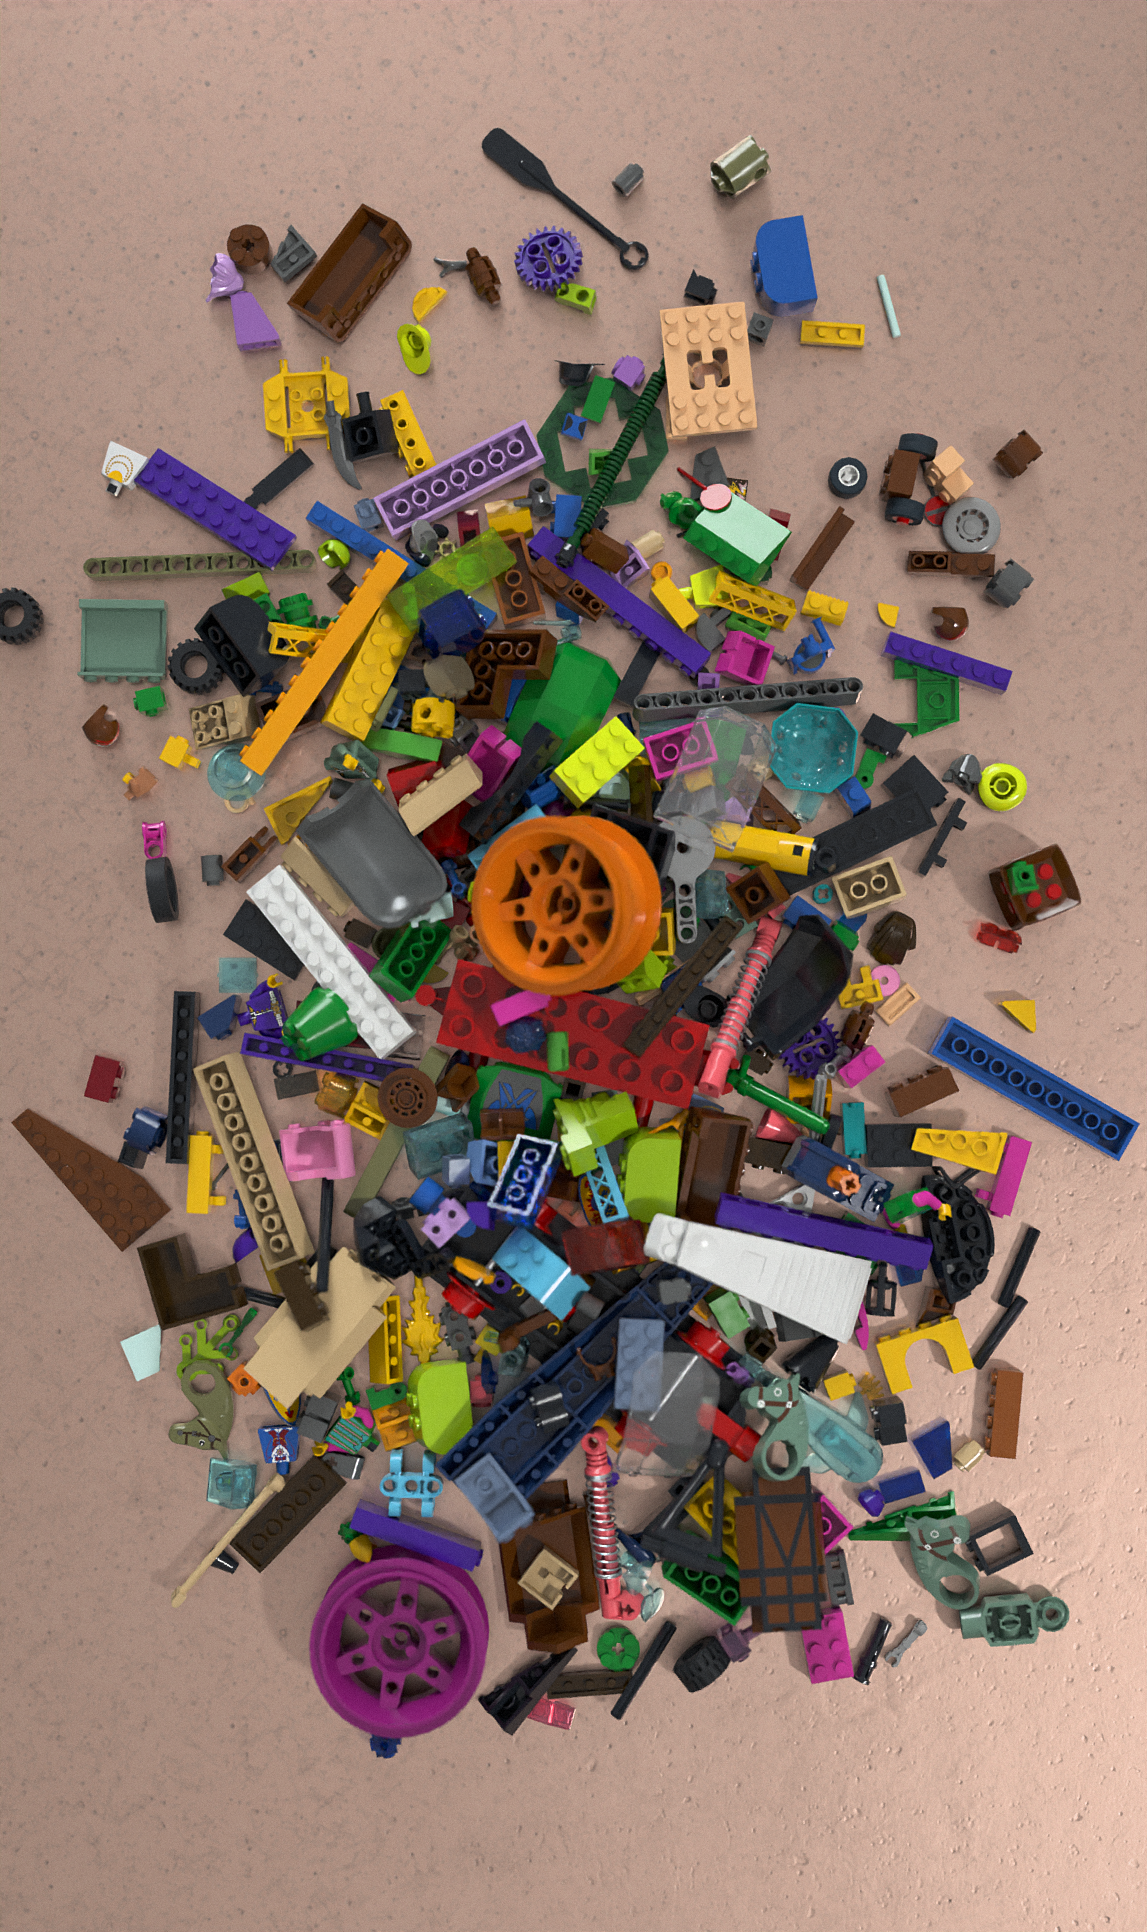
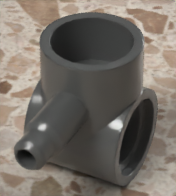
[513,478,553,517]

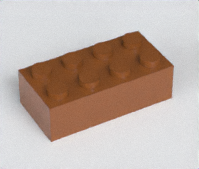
[482,532,546,629]

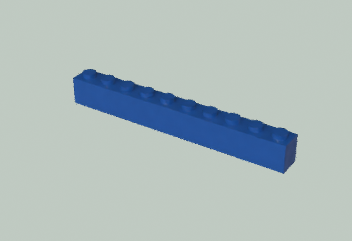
[306,501,498,630]

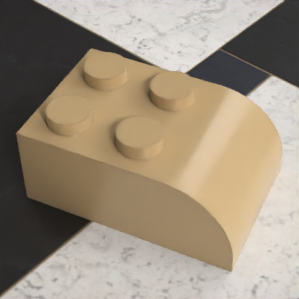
[831,856,907,919]

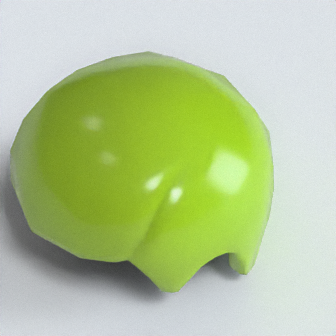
[317,539,351,570]

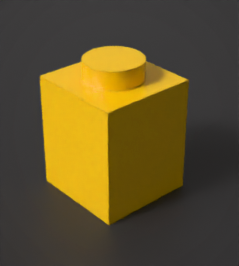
[822,1369,857,1401]

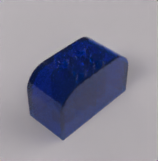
[416,589,487,660]

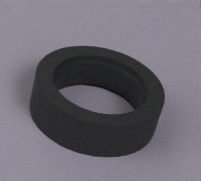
[145,857,179,923]

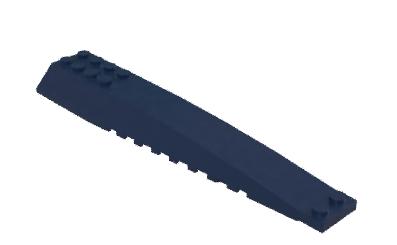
[434,1262,713,1499]

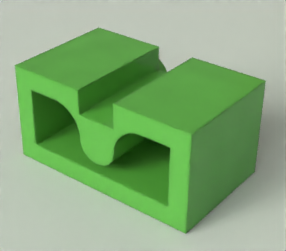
[703,1287,750,1339]

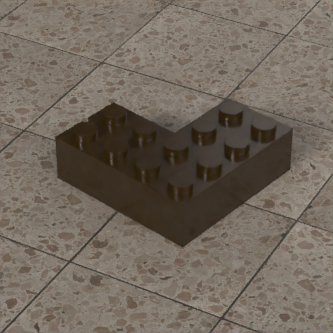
[137,1233,248,1331]

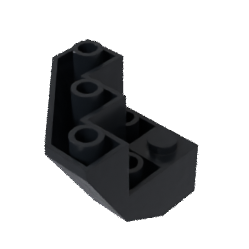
[353,1196,411,1280]

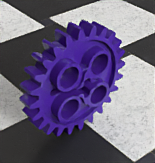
[514,226,583,292]
[777,1017,841,1080]

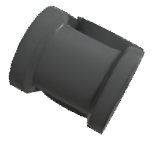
[323,1451,365,1480]

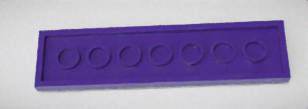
[134,448,297,571]

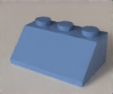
[467,1139,532,1192]

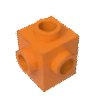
[227,1361,261,1397]

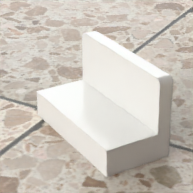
[738,1295,777,1330]

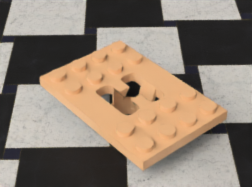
[659,302,757,438]

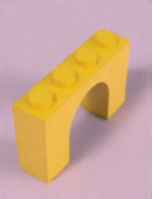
[873,1314,974,1394]

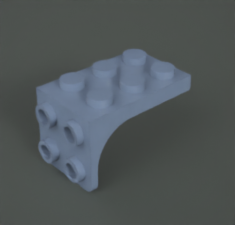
[454,1453,534,1543]

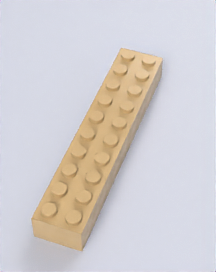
[193,1051,315,1271]

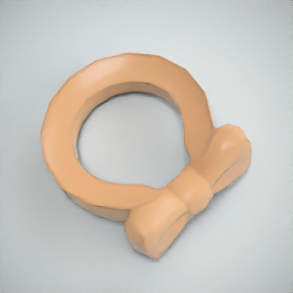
[224,784,256,813]

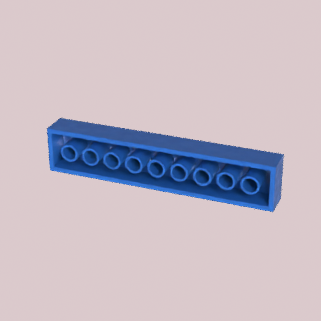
[927,1016,1140,1161]

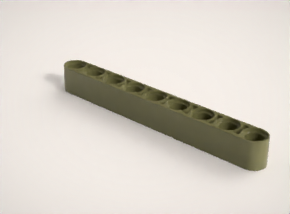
[343,1046,450,1218]

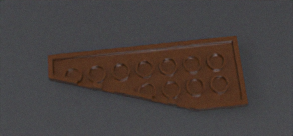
[11,1108,172,1252]

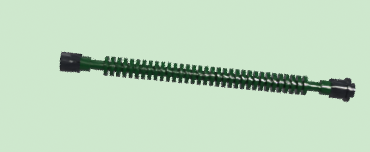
[554,354,666,569]

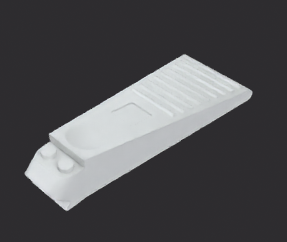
[644,1213,872,1345]

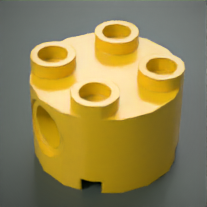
[411,697,455,738]

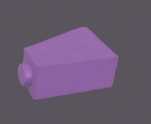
[230,291,282,351]

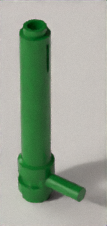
[726,1055,830,1135]

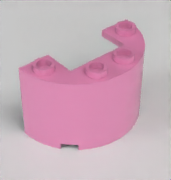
[279,1119,356,1181]

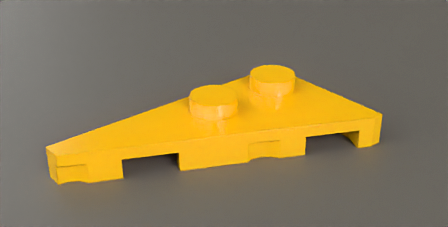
[263,776,333,846]

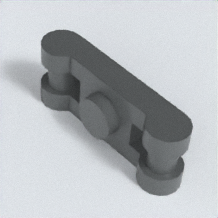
[825,1549,854,1608]

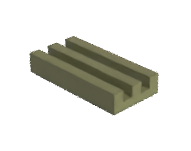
[370,686,398,732]

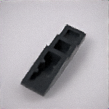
[613,640,661,707]

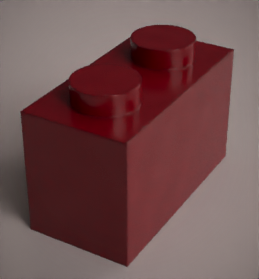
[84,1055,125,1103]

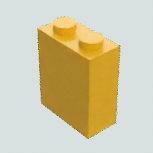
[649,576,699,633]

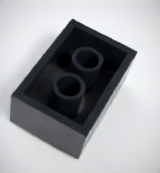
[864,1123,933,1168]

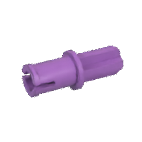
[727,1362,755,1388]

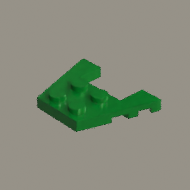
[894,660,960,739]

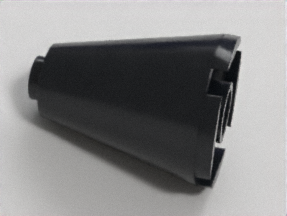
[781,1334,839,1394]

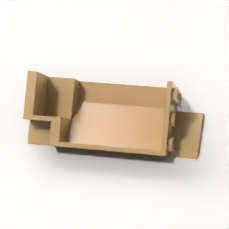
[243,1247,396,1409]

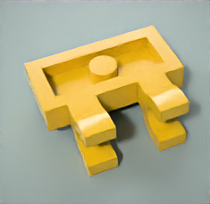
[839,965,884,1009]

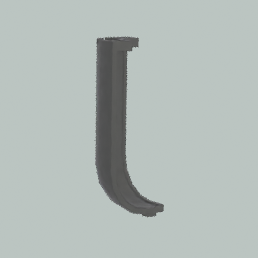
[296,779,447,928]

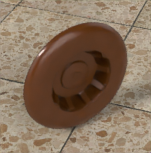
[378,1068,438,1128]

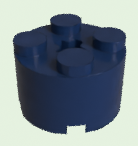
[123,1106,168,1156]

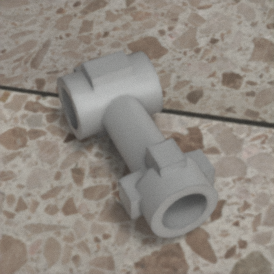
[818,1046,852,1080]

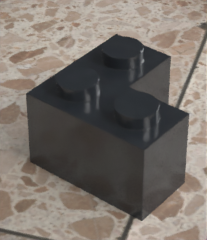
[860,713,912,759]
[870,1396,908,1446]

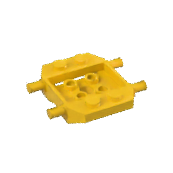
[263,356,350,453]

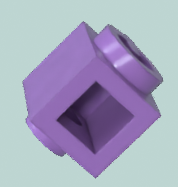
[611,355,646,393]

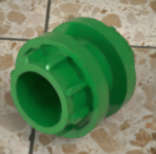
[277,593,318,628]

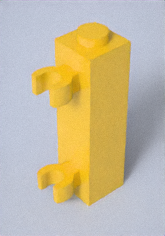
[186,1131,226,1214]

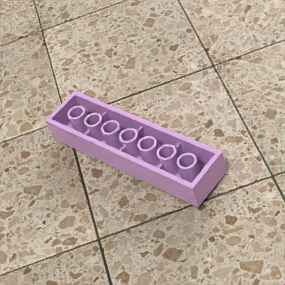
[373,419,546,540]

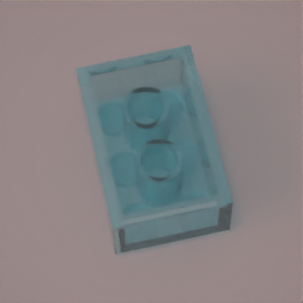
[402,1112,475,1180]

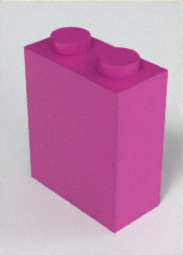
[491,990,551,1026]
[836,1045,885,1089]

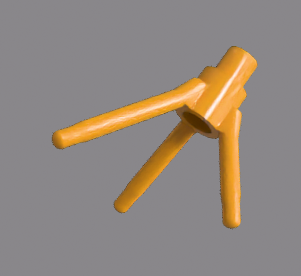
[648,1109,689,1153]

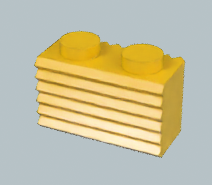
[800,590,849,626]

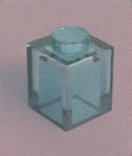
[792,791,825,824]

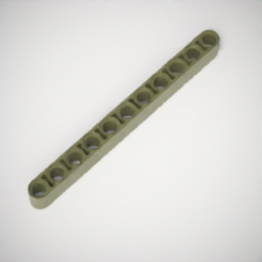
[83,550,317,581]

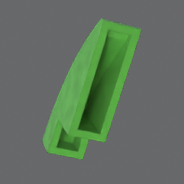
[361,727,442,762]

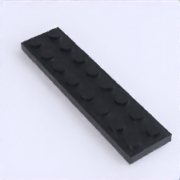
[773,787,937,896]

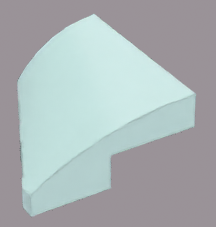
[120,1324,161,1381]

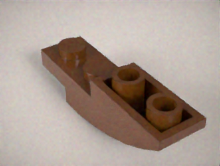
[907,551,995,579]
[528,555,610,623]

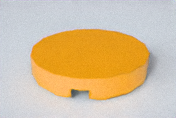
[453,1257,496,1284]

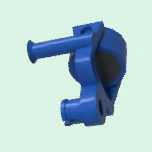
[786,617,836,675]

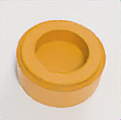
[651,561,672,581]

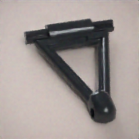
[639,1438,730,1577]

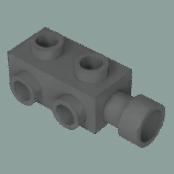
[439,1302,476,1365]

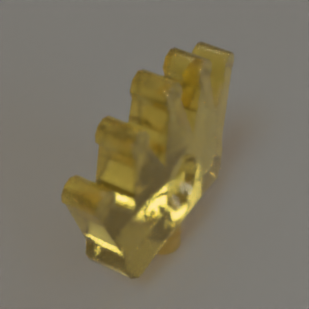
[858,1372,884,1401]

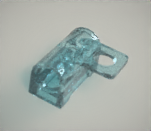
[483,1331,530,1378]

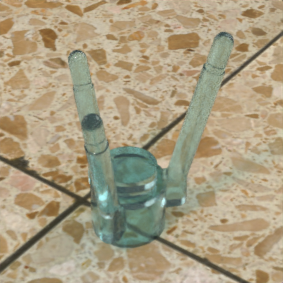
[533,619,582,645]

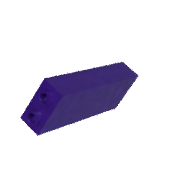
[349,1499,484,1572]

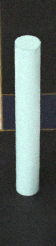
[876,275,901,338]

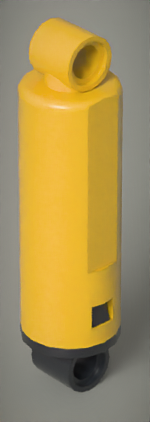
[710,820,838,877]

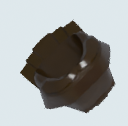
[867,911,916,966]

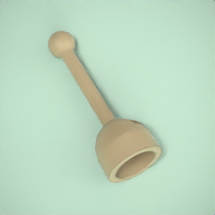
[434,925,469,965]

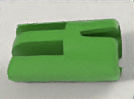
[546,1031,569,1072]

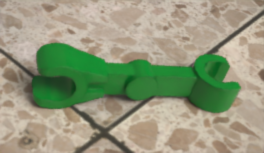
[219,1308,257,1357]

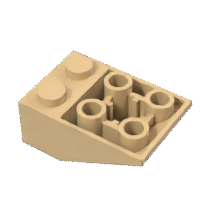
[189,694,260,750]

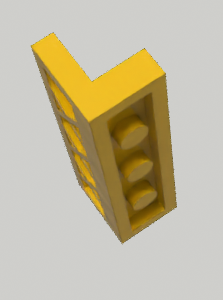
[709,571,797,631]
[267,622,354,663]

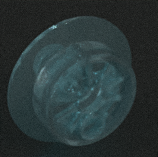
[207,743,266,801]

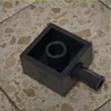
[342,391,399,462]

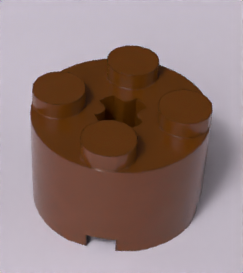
[227,224,272,275]
[992,429,1043,479]

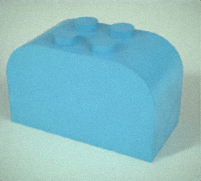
[491,1226,590,1320]

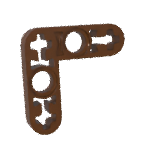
[497,1308,558,1353]

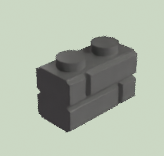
[656,1277,691,1304]

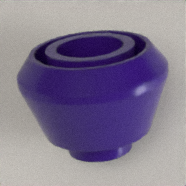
[857,1489,885,1517]

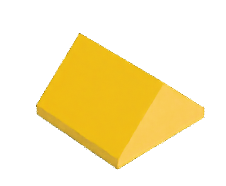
[484,495,534,540]

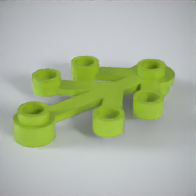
[176,1314,241,1381]

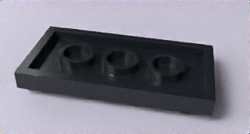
[223,899,305,981]

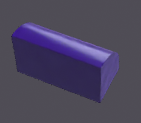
[467,1202,495,1231]

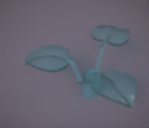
[619,1526,681,1622]

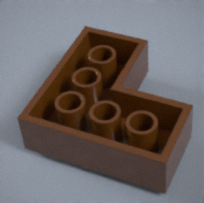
[455,629,558,719]

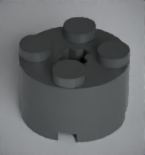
[984,558,1034,609]

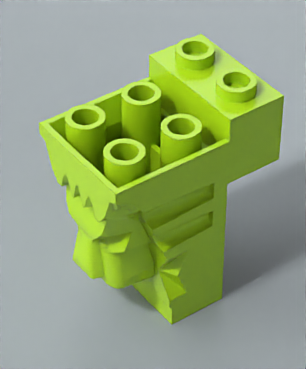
[553,1092,639,1177]

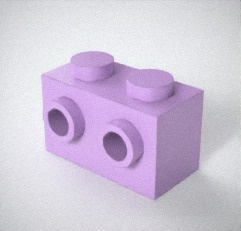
[421,1198,470,1248]

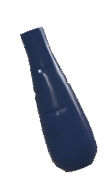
[615,1528,656,1568]

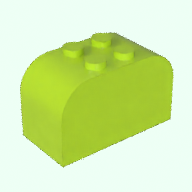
[616,1127,681,1223]
[406,1358,473,1455]

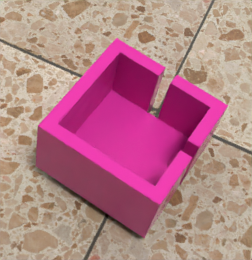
[714,631,775,686]

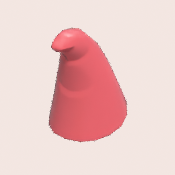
[755,1107,803,1144]

